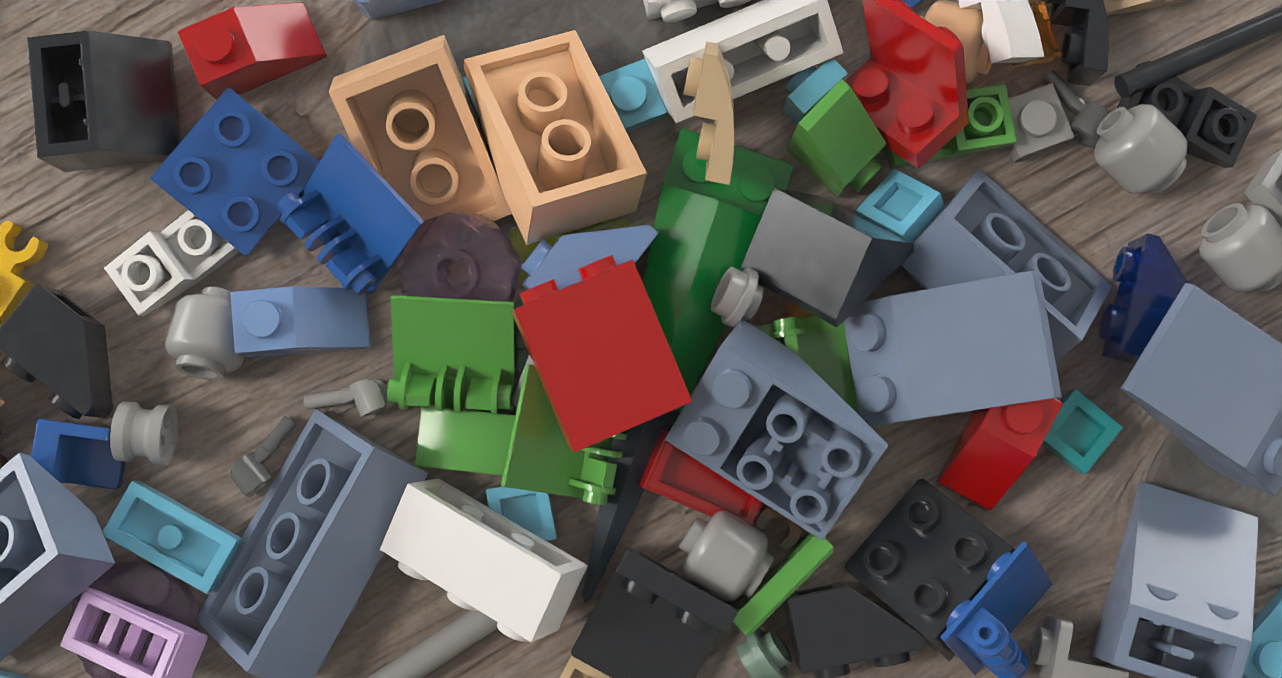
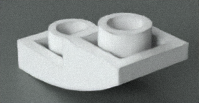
[959,0,1044,63]
[104,210,240,316]

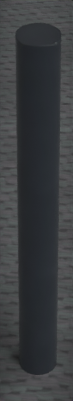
[1114,6,1282,98]

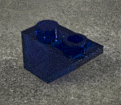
[1099,233,1189,364]

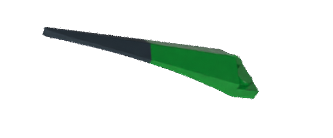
[582,128,794,603]

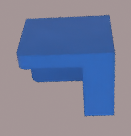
[31,419,126,489]

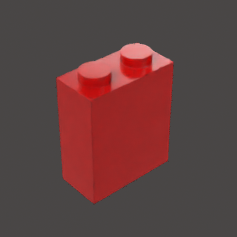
[511,255,692,452]

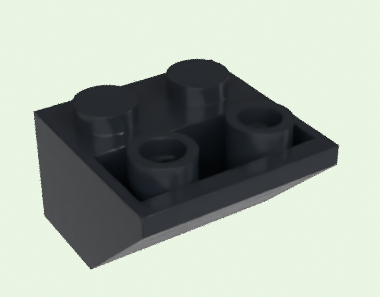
[27,31,181,172]

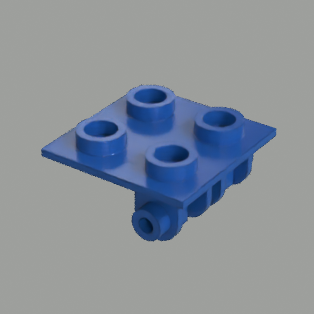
[150,87,319,257]
[277,133,424,295]
[940,541,1053,678]

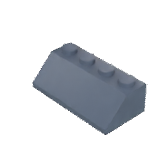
[195,408,428,678]

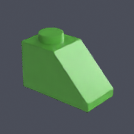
[786,78,887,198]

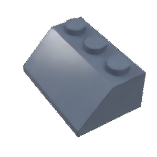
[901,169,1112,363]
[0,452,115,661]

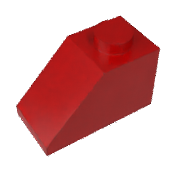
[177,2,327,100]
[936,398,1063,511]

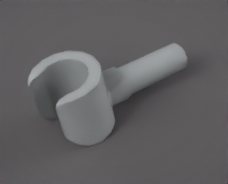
[304,379,393,417]

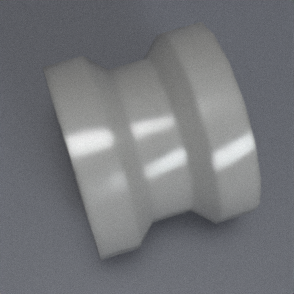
[110,401,179,465]

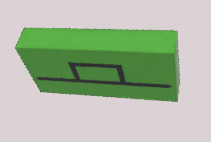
[733,532,834,635]

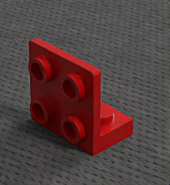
[845,0,969,169]

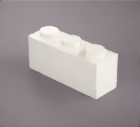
[642,0,844,123]
[380,478,588,642]

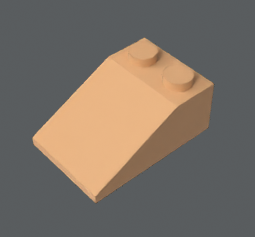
[464,30,647,245]
[329,35,512,256]

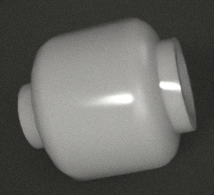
[1094,104,1188,194]
[1199,203,1282,293]
[165,287,246,381]
[679,510,774,602]

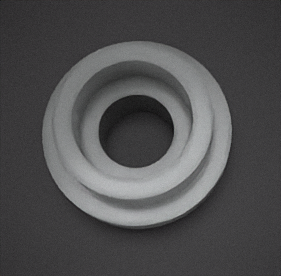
[711,267,764,327]

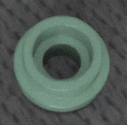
[737,627,792,678]

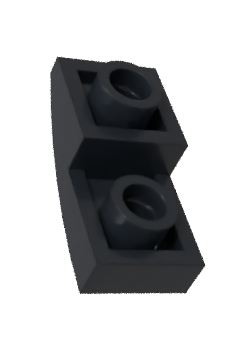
[1044,0,1109,86]
[1116,61,1257,168]

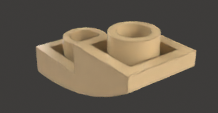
[684,41,734,185]

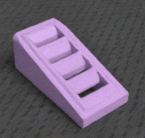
[60,587,207,678]

